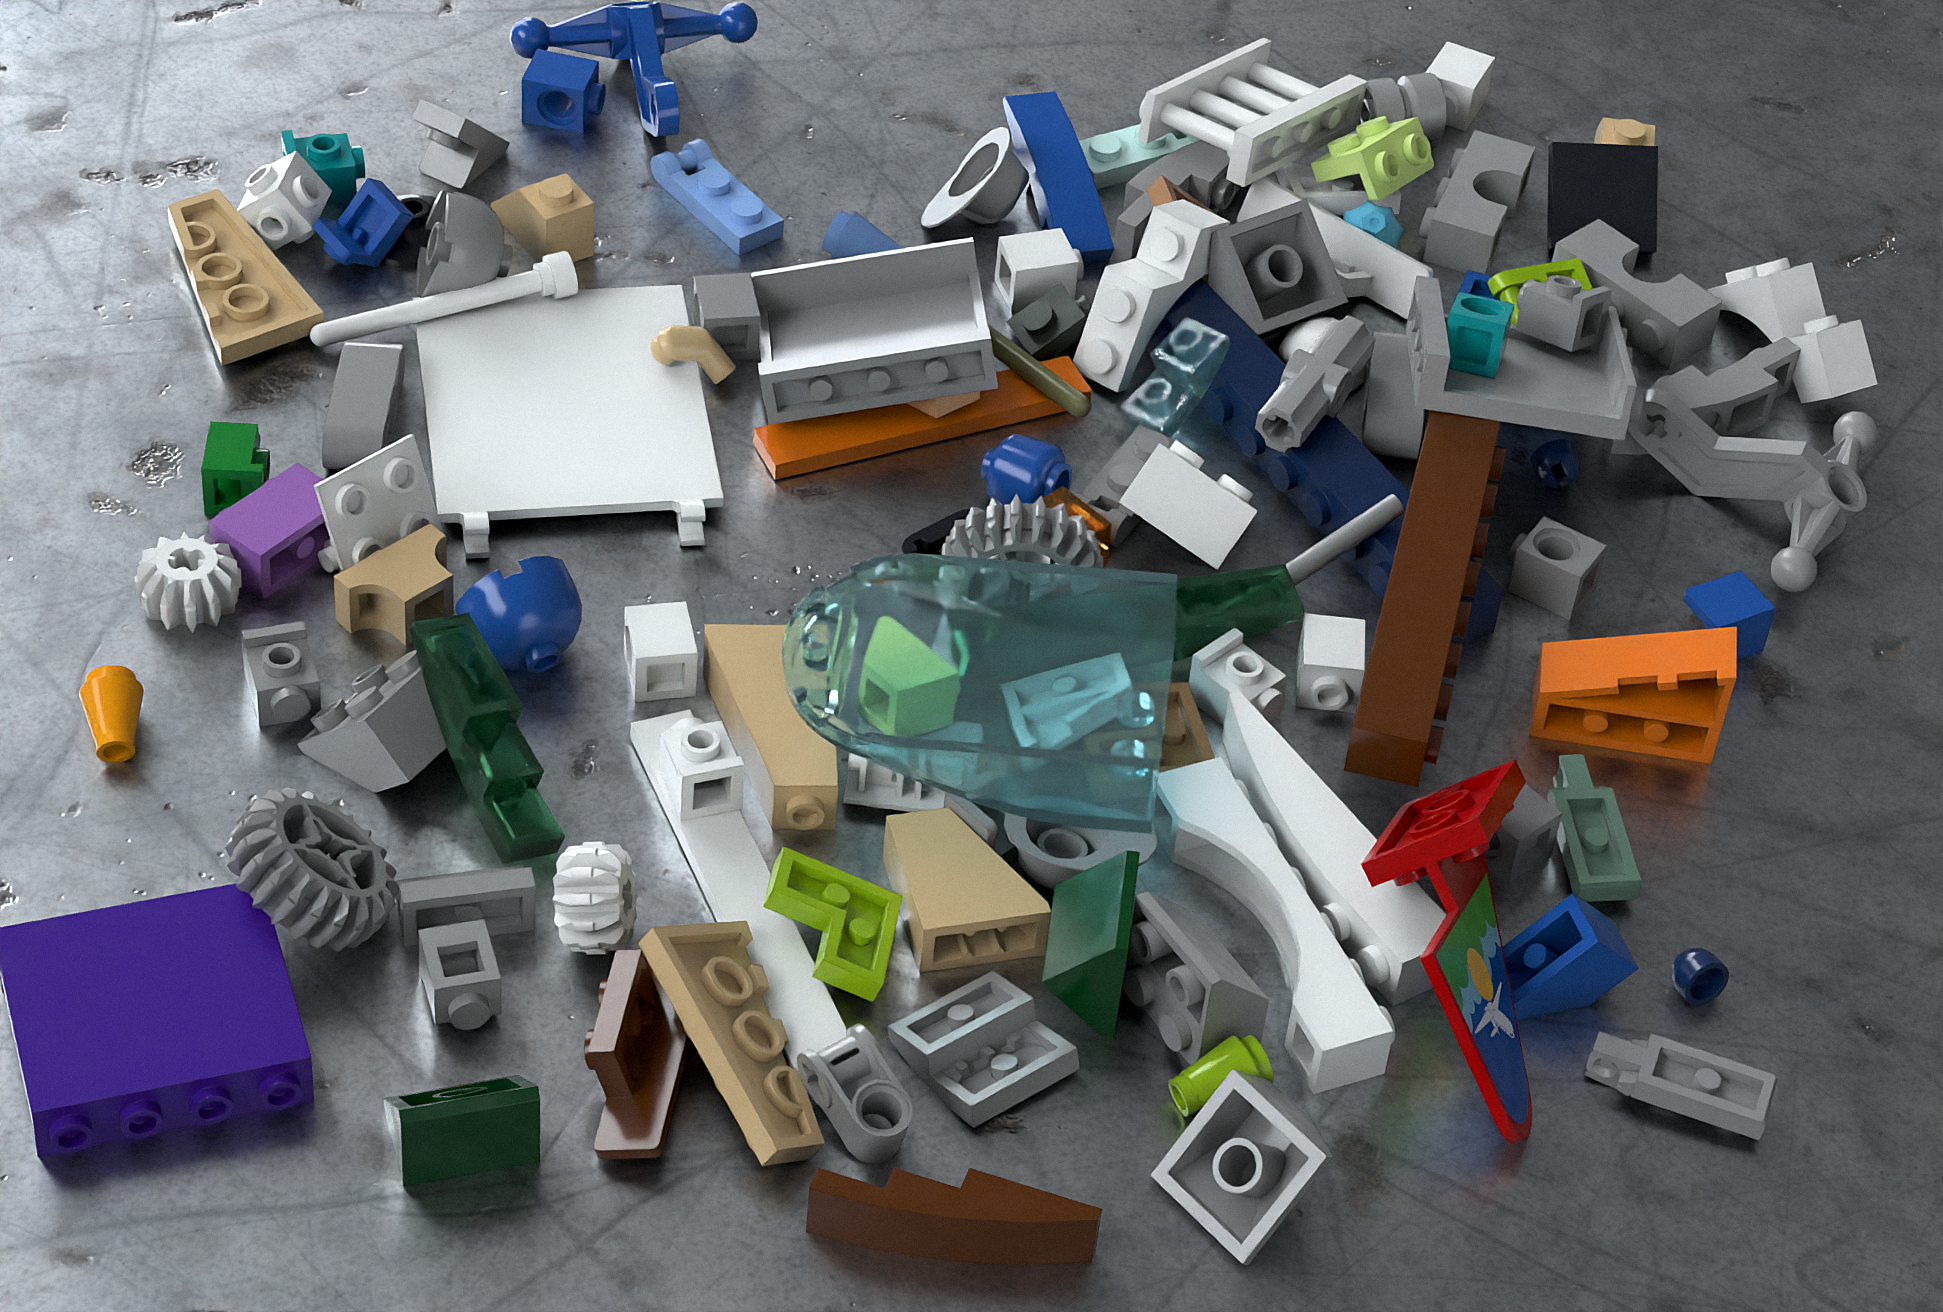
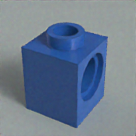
[522,49,606,134]

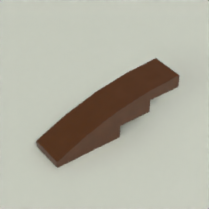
[806,1168,1102,1266]

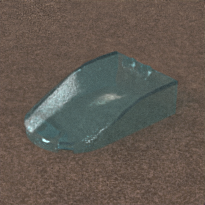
[782,553,1178,834]

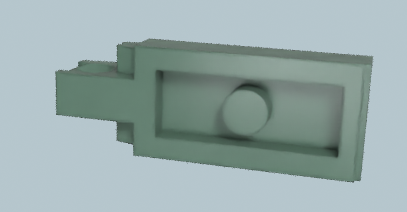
[1547,754,1642,902]

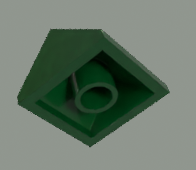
[1041,850,1140,1038]
[383,1075,540,1187]

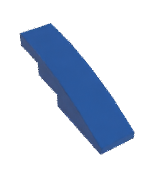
[1003,91,1114,262]

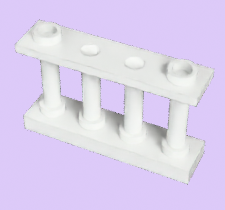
[1138,37,1368,187]

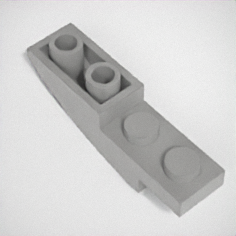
[1111,130,1242,264]
[1602,337,1801,455]

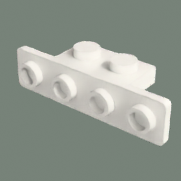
[1236,177,1434,319]

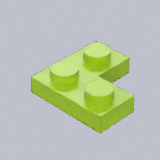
[763,846,902,1002]

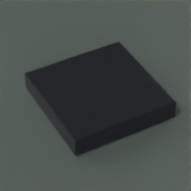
[1547,142,1658,255]

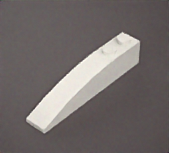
[1222,690,1446,1006]

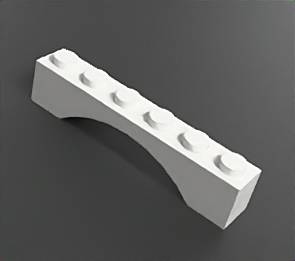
[1146,757,1395,1094]

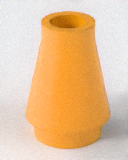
[79,665,144,763]

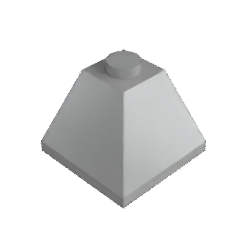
[1151,1069,1333,1265]

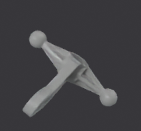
[1627,389,1878,592]

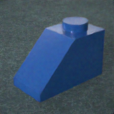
[1503,893,1639,1020]

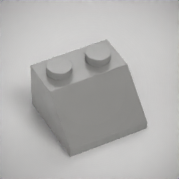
[1208,199,1348,339]

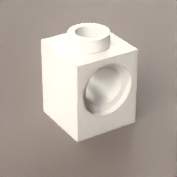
[624,601,698,702]
[1296,613,1365,714]

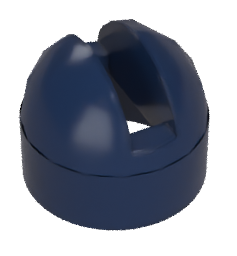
[1531,439,1580,490]
[1671,948,1729,1005]

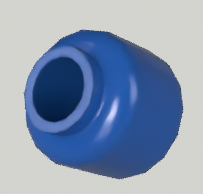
[981,434,1072,509]

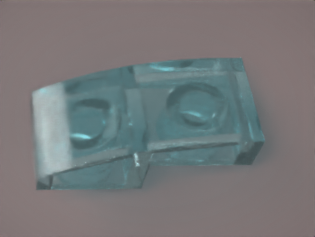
[1119,317,1231,438]

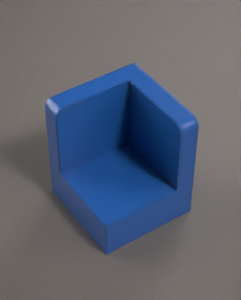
[1683,571,1776,660]

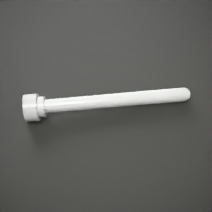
[310,250,578,346]

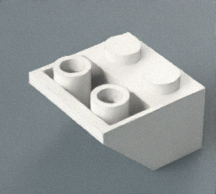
[1119,440,1258,570]

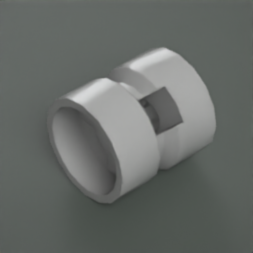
[1356,73,1447,141]

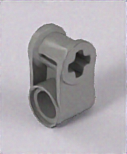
[797,1024,913,1164]

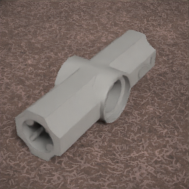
[1255,315,1375,453]

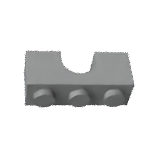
[1419,130,1536,275]
[1552,219,1722,369]

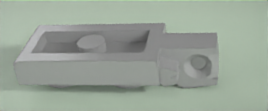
[1585,1031,1779,1141]

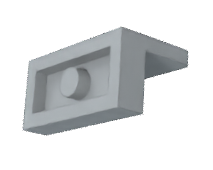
[395,865,536,947]

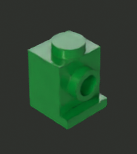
[201,421,270,514]

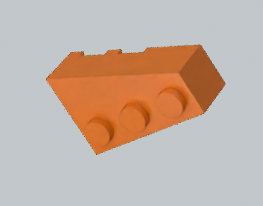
[1529,627,1737,764]

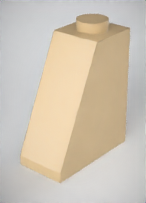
[882,807,1051,973]

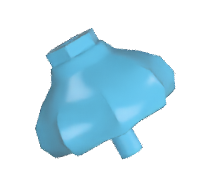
[1343,200,1405,250]

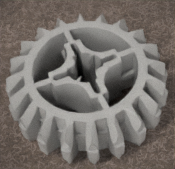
[940,493,1103,636]
[225,787,399,952]

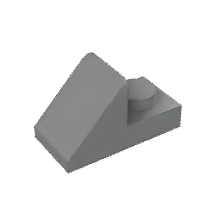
[412,98,510,189]

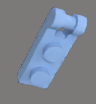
[650,139,784,256]

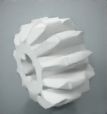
[135,531,242,633]
[552,841,638,955]

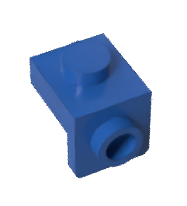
[312,178,414,267]

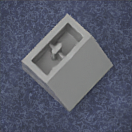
[297,648,488,793]
[1123,891,1269,1065]

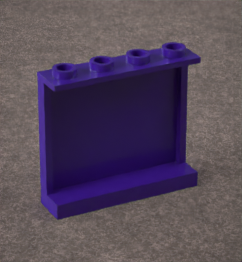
[0,883,314,1157]

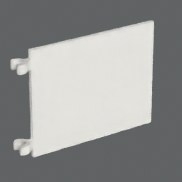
[413,285,724,559]

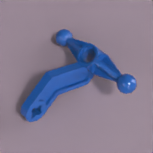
[509,1,758,137]

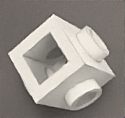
[237,151,332,251]

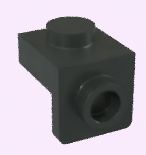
[1006,282,1092,362]

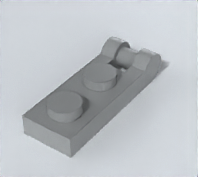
[1066,425,1190,547]

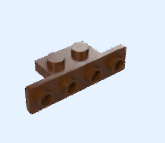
[584,949,691,1159]

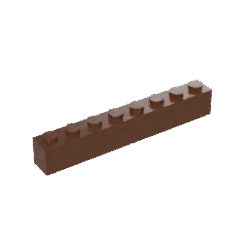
[1344,410,1507,787]

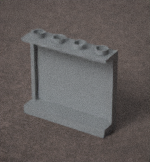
[751,237,998,425]
[1406,275,1644,441]

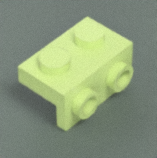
[1311,116,1434,202]

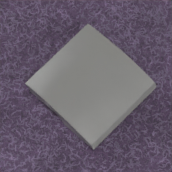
[887,971,1080,1128]

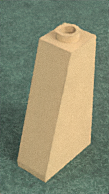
[703,624,839,830]

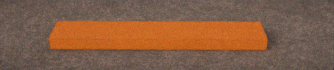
[753,355,1092,480]

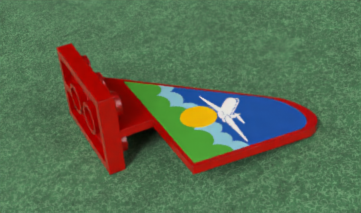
[1361,759,1532,1144]

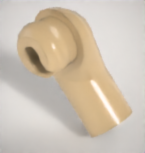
[650,325,737,384]

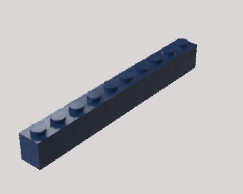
[1146,278,1504,644]

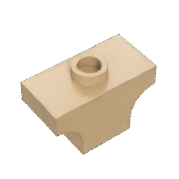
[334,523,454,646]

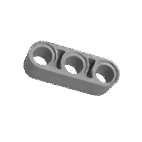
[1360,330,1425,461]
[322,340,405,470]

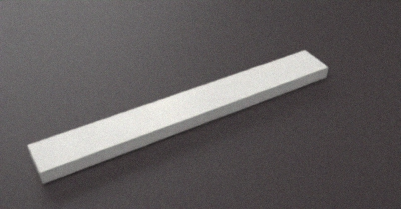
[630,709,847,1106]

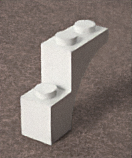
[1073,199,1230,392]
[1707,257,1878,404]

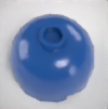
[455,556,582,673]

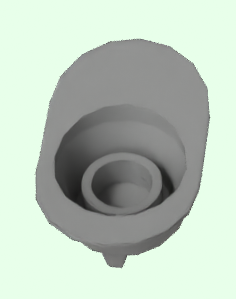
[921,127,1029,228]
[1003,793,1157,890]

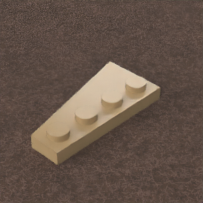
[168,189,324,366]
[638,921,825,1166]

